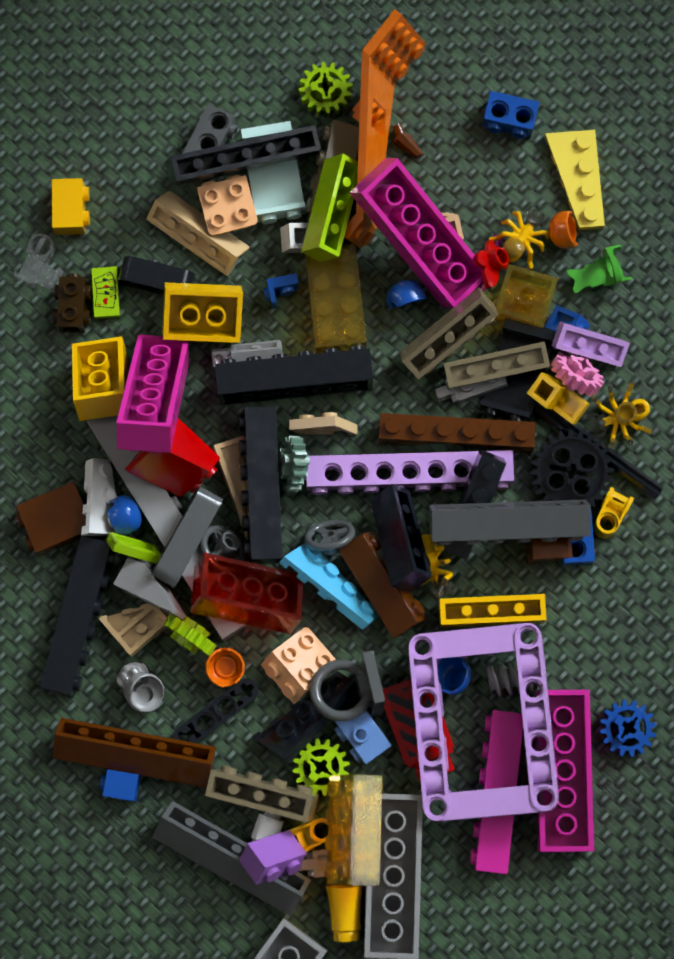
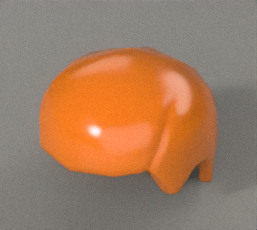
[548,211,578,249]
[205,648,245,688]

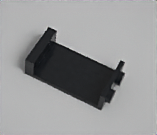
[479,318,555,422]

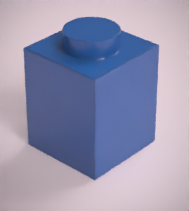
[99,769,141,802]

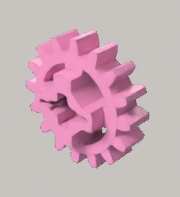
[550,351,604,397]

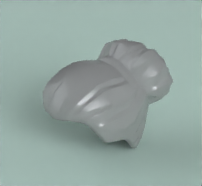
[117,662,164,712]

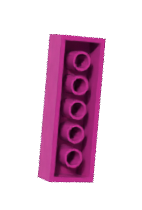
[349,158,483,309]
[116,335,189,453]
[534,690,594,852]

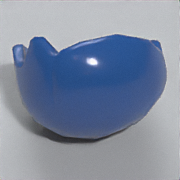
[386,280,427,310]
[108,495,142,536]
[437,657,472,695]

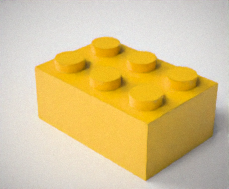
[162,282,243,343]
[72,336,129,421]

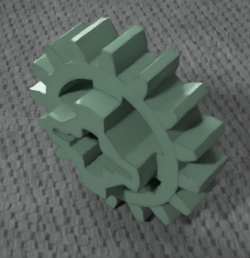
[278,436,310,492]

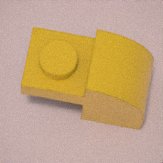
[527,372,590,425]

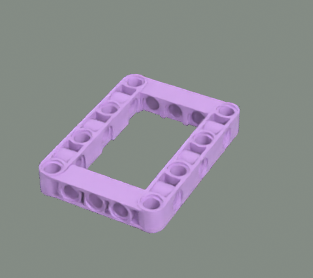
[409,623,559,822]

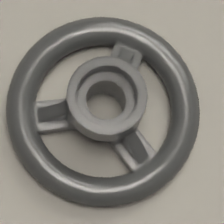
[304,520,355,555]
[200,525,245,572]

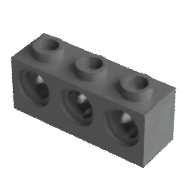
[182,104,238,187]

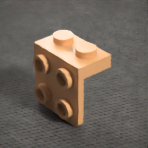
[197,174,258,236]
[261,627,336,704]

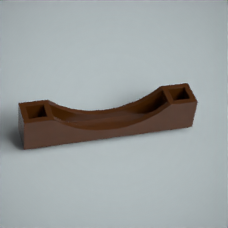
[379,413,536,453]

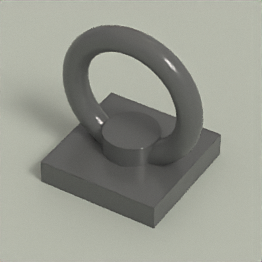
[310,651,385,721]

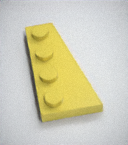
[544,130,605,231]

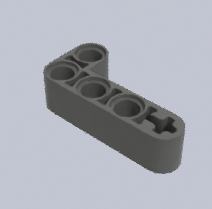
[151,486,223,588]

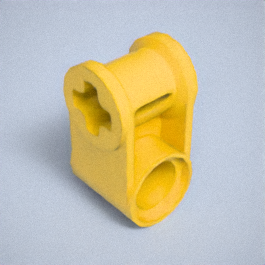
[593,487,634,539]
[290,818,335,852]

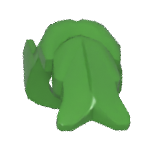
[567,245,633,294]

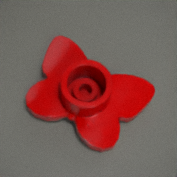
[474,239,511,289]

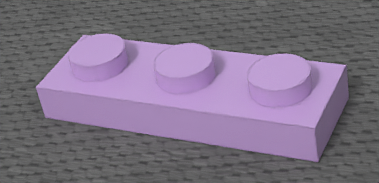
[552,322,630,367]

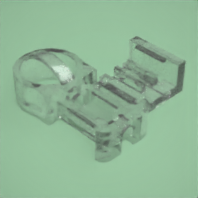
[14,233,64,291]

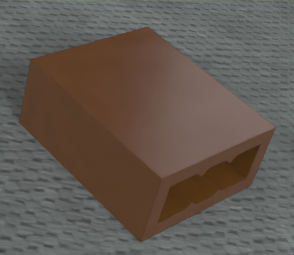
[15,481,86,556]

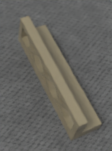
[444,341,550,389]

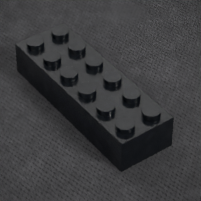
[215,346,373,405]

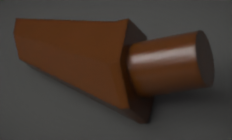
[392,124,424,158]

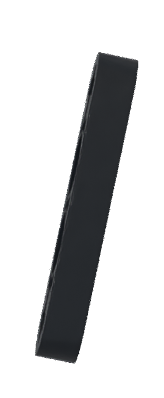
[172,679,259,744]

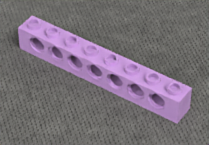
[306,450,514,495]

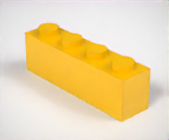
[438,594,547,628]

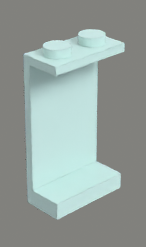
[241,121,306,224]

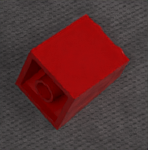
[125,418,220,497]

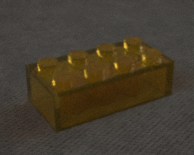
[305,244,367,354]
[324,774,382,886]

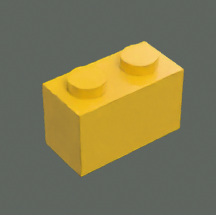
[52,178,90,235]

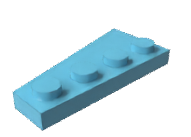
[279,543,379,630]

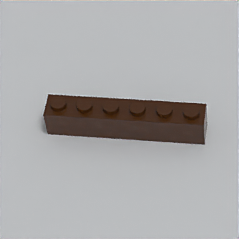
[53,718,216,788]

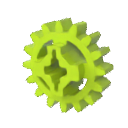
[299,62,353,117]
[163,614,216,656]
[293,739,350,796]

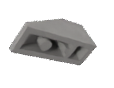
[113,557,186,620]

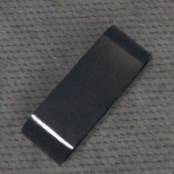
[118,256,195,295]

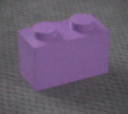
[239,830,307,885]

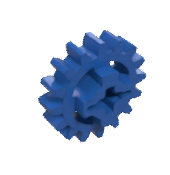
[598,700,657,757]

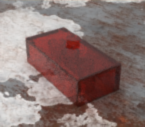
[191,552,303,634]

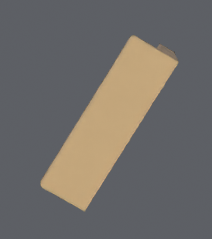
[146,191,249,276]

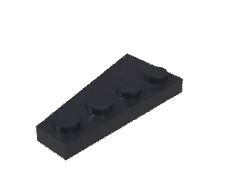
[252,671,357,765]

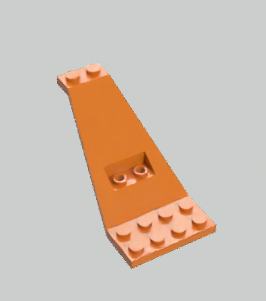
[344,9,426,249]

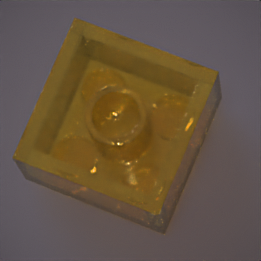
[494,264,558,328]

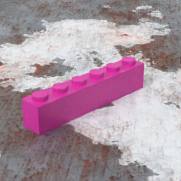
[470,710,523,874]

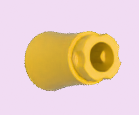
[326,884,363,942]

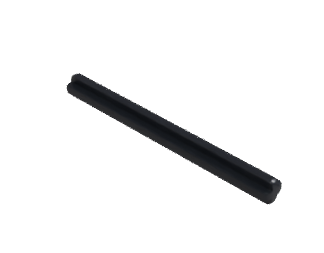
[533,402,663,498]

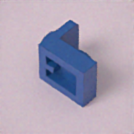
[263,273,299,309]
[545,305,590,334]

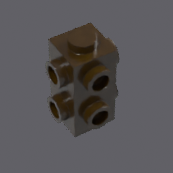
[53,273,92,333]

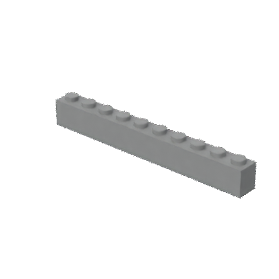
[87,415,251,642]

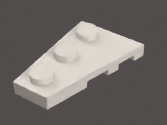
[81,458,117,536]

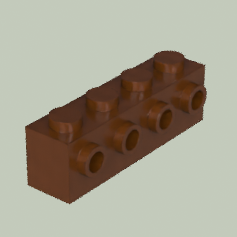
[339,531,427,639]

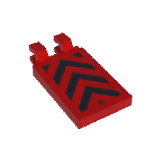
[382,679,455,783]

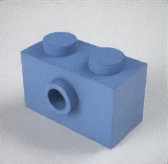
[334,711,392,765]

